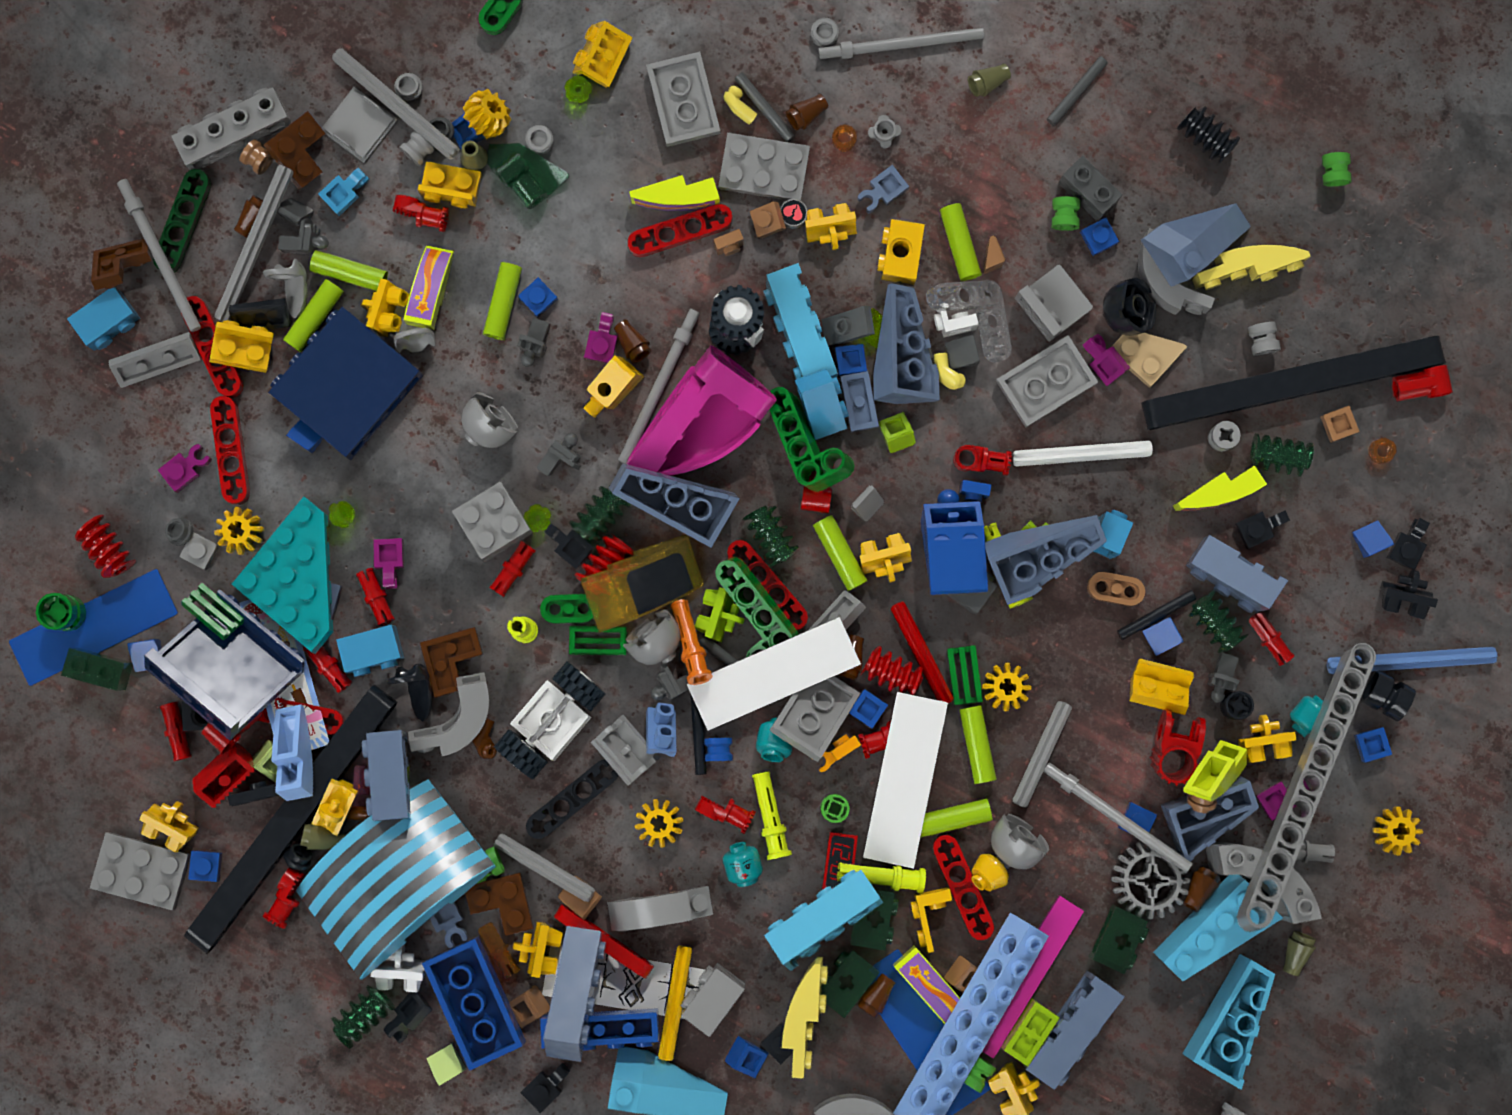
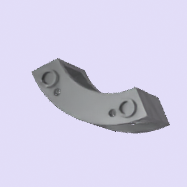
[1205,842,1322,924]

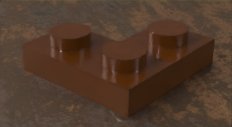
[263,111,326,190]
[91,238,152,290]
[420,627,483,698]
[465,872,534,936]

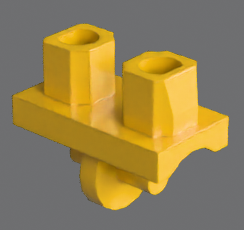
[805,203,857,250]
[361,279,409,337]
[860,533,912,582]
[1238,714,1296,763]
[311,778,358,836]
[139,801,199,852]
[513,921,563,978]
[988,1062,1041,1115]

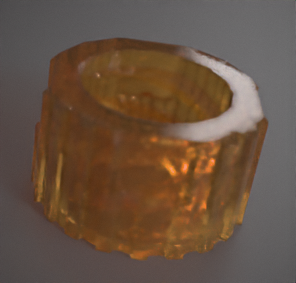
[832,124,857,152]
[1368,437,1397,464]

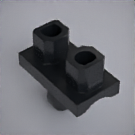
[1380,570,1438,619]

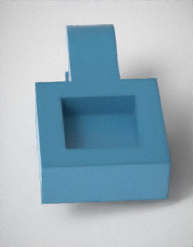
[318,168,370,216]

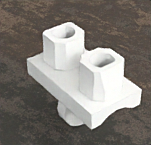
[371,945,426,992]

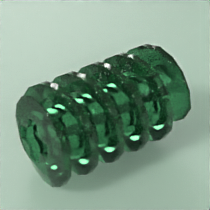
[1250,433,1314,477]
[569,485,631,546]
[742,505,799,568]
[1188,589,1249,654]
[331,985,395,1049]

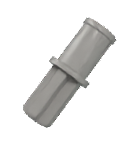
[1285,840,1335,863]

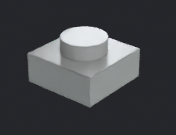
[179,532,220,570]

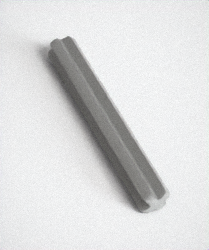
[1013,701,1072,807]
[494,834,595,902]

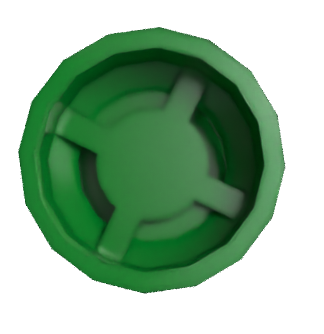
[36,593,86,631]

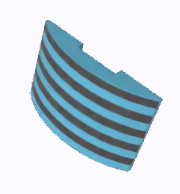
[296,780,496,980]

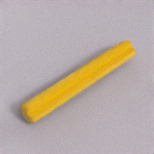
[658,946,692,1061]

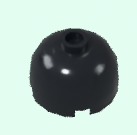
[1103,277,1157,336]

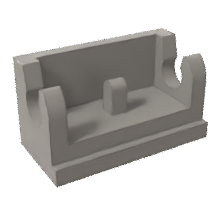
[591,715,660,786]

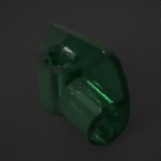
[486,143,569,209]

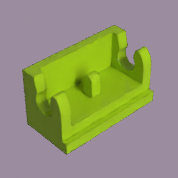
[1001,998,1060,1066]

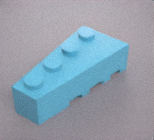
[763,263,838,379]
[764,870,883,971]
[1153,875,1283,981]
[1182,954,1275,1090]

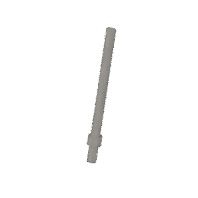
[818,27,984,59]
[117,179,201,332]
[618,309,700,464]
[1043,762,1193,873]

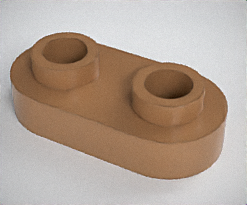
[1087,572,1145,606]

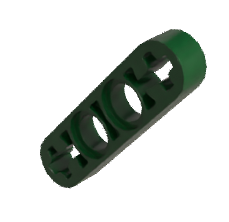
[153,169,211,273]

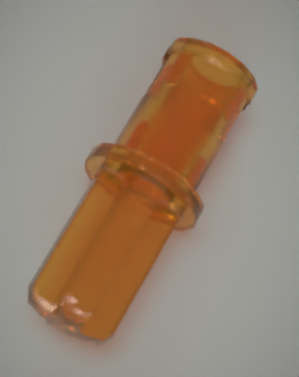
[478,922,520,979]

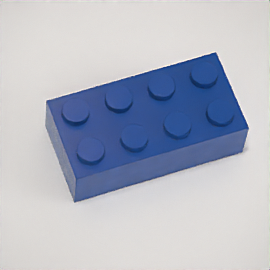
[422,936,526,1071]

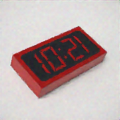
[822,832,858,889]

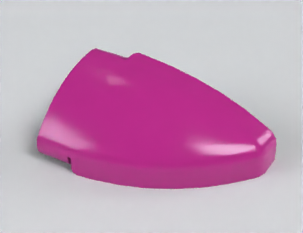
[627,345,777,476]

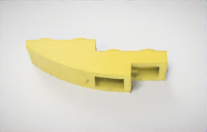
[1192,245,1311,290]
[782,956,828,1078]

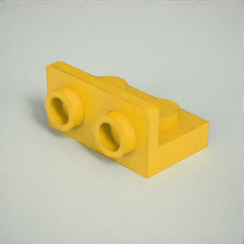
[572,21,633,88]
[417,161,482,209]
[209,320,274,373]
[1129,659,1194,715]

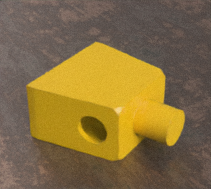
[583,355,645,418]

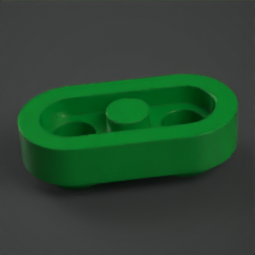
[479,0,523,35]
[540,594,598,624]

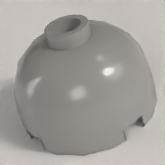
[461,392,518,448]
[623,610,681,665]
[991,814,1050,869]

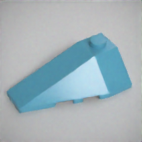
[608,1046,728,1115]

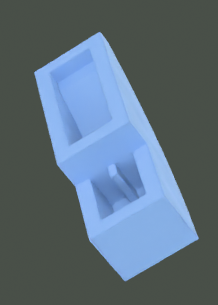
[271,704,313,801]

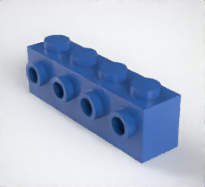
[540,1008,660,1050]

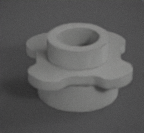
[868,115,901,148]

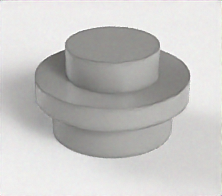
[394,73,423,101]

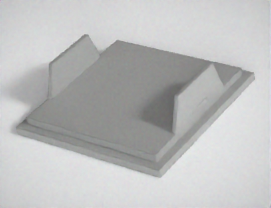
[322,87,398,163]

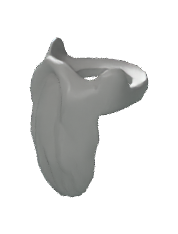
[263,259,308,319]
[394,305,436,353]

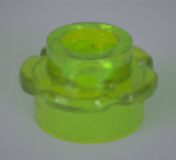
[564,76,592,103]
[329,501,355,528]
[524,504,551,532]

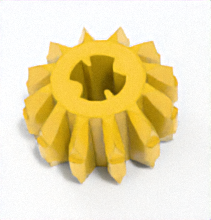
[463,89,512,139]
[214,507,264,555]
[982,663,1031,711]
[635,799,684,848]
[1372,806,1423,856]

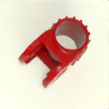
[1149,709,1206,786]

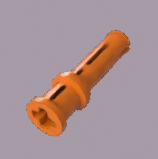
[671,599,713,685]

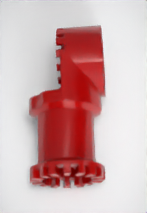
[392,195,449,232]
[953,445,1012,476]
[858,720,891,759]
[694,796,756,834]
[263,867,304,929]

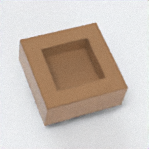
[750,201,786,238]
[713,229,744,256]
[1320,406,1359,443]

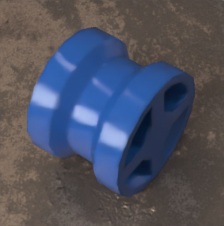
[704,738,733,761]

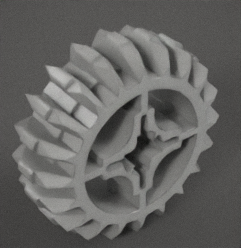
[1111,842,1190,919]

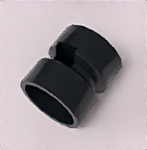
[1361,670,1416,721]

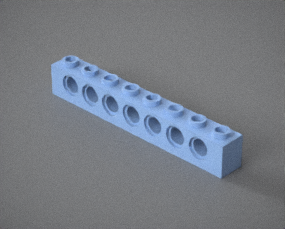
[893,913,1049,1115]

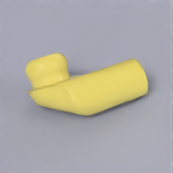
[724,86,757,125]
[934,353,966,390]

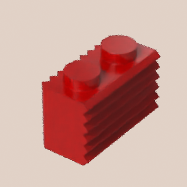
[192,743,254,808]

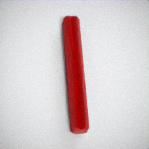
[891,601,954,703]

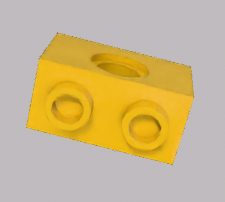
[877,219,925,285]

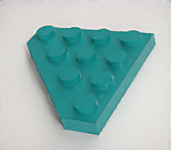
[232,497,334,654]

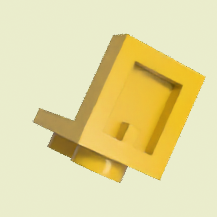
[910,887,952,953]

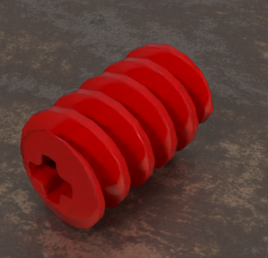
[75,514,136,578]
[574,533,636,595]
[860,646,923,696]

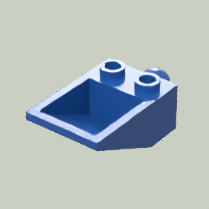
[921,489,988,595]

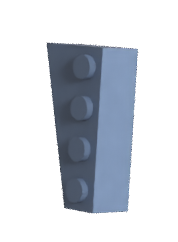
[543,926,606,1062]
[1022,971,1125,1090]

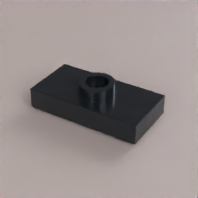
[229,298,292,330]
[227,781,280,807]

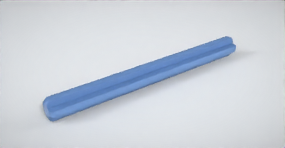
[1326,647,1498,674]

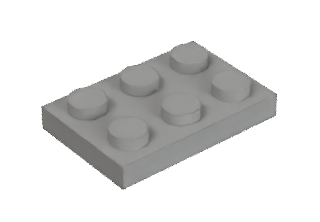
[646,52,721,147]
[718,133,810,201]
[996,335,1098,428]
[769,676,861,762]
[90,832,191,910]

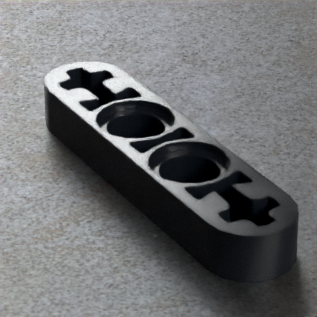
[526,759,619,839]

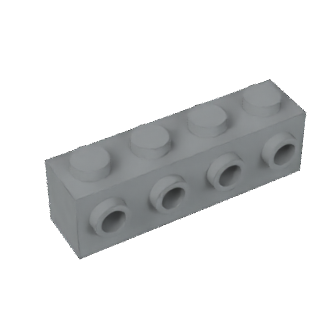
[171,87,292,170]

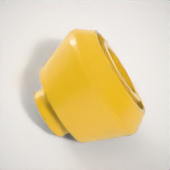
[971,854,1009,891]

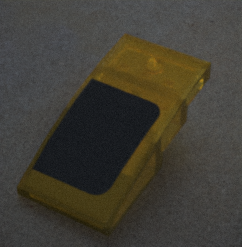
[581,534,704,633]

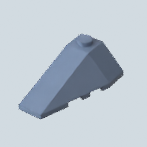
[1141,203,1251,287]
[873,283,940,404]
[985,515,1107,605]

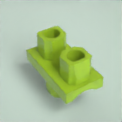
[695,587,745,642]

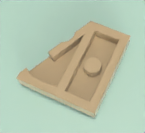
[1112,333,1187,388]

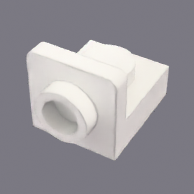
[934,304,979,338]

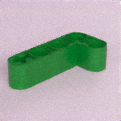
[770,387,855,492]
[715,557,799,658]

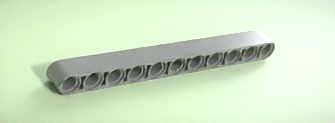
[1237,643,1376,932]

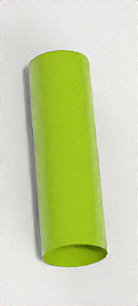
[940,203,982,281]
[309,250,388,291]
[483,262,522,340]
[283,279,344,352]
[813,515,868,592]
[959,705,997,784]
[920,798,992,838]

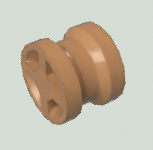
[240,139,274,175]

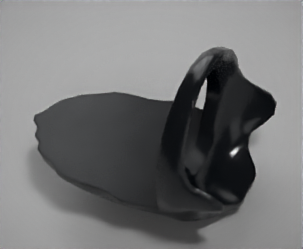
[386,664,433,722]

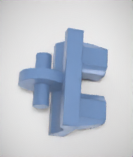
[646,703,676,757]

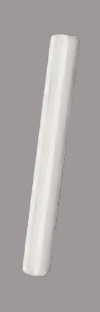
[1012,441,1153,467]

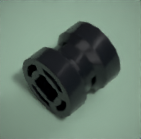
[1220,691,1254,720]

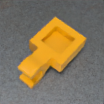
[811,734,861,772]

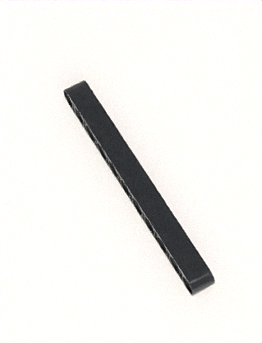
[1141,336,1446,430]
[184,685,398,954]

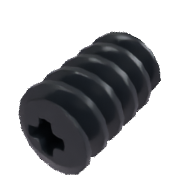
[1176,106,1240,165]

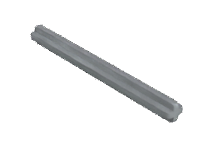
[332,48,460,160]
[215,165,293,322]

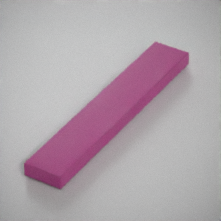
[982,895,1084,1059]

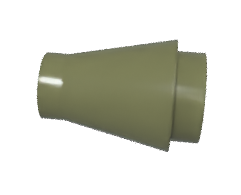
[968,63,1011,97]
[460,140,488,171]
[300,823,345,850]
[1283,931,1316,976]

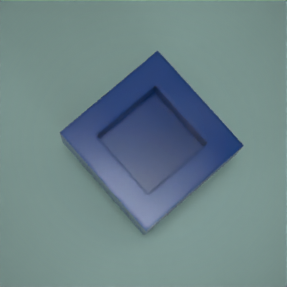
[1080,218,1119,256]
[518,277,558,318]
[835,344,867,377]
[959,480,991,502]
[849,689,888,729]
[1354,727,1392,763]
[1117,802,1157,835]
[188,850,222,882]

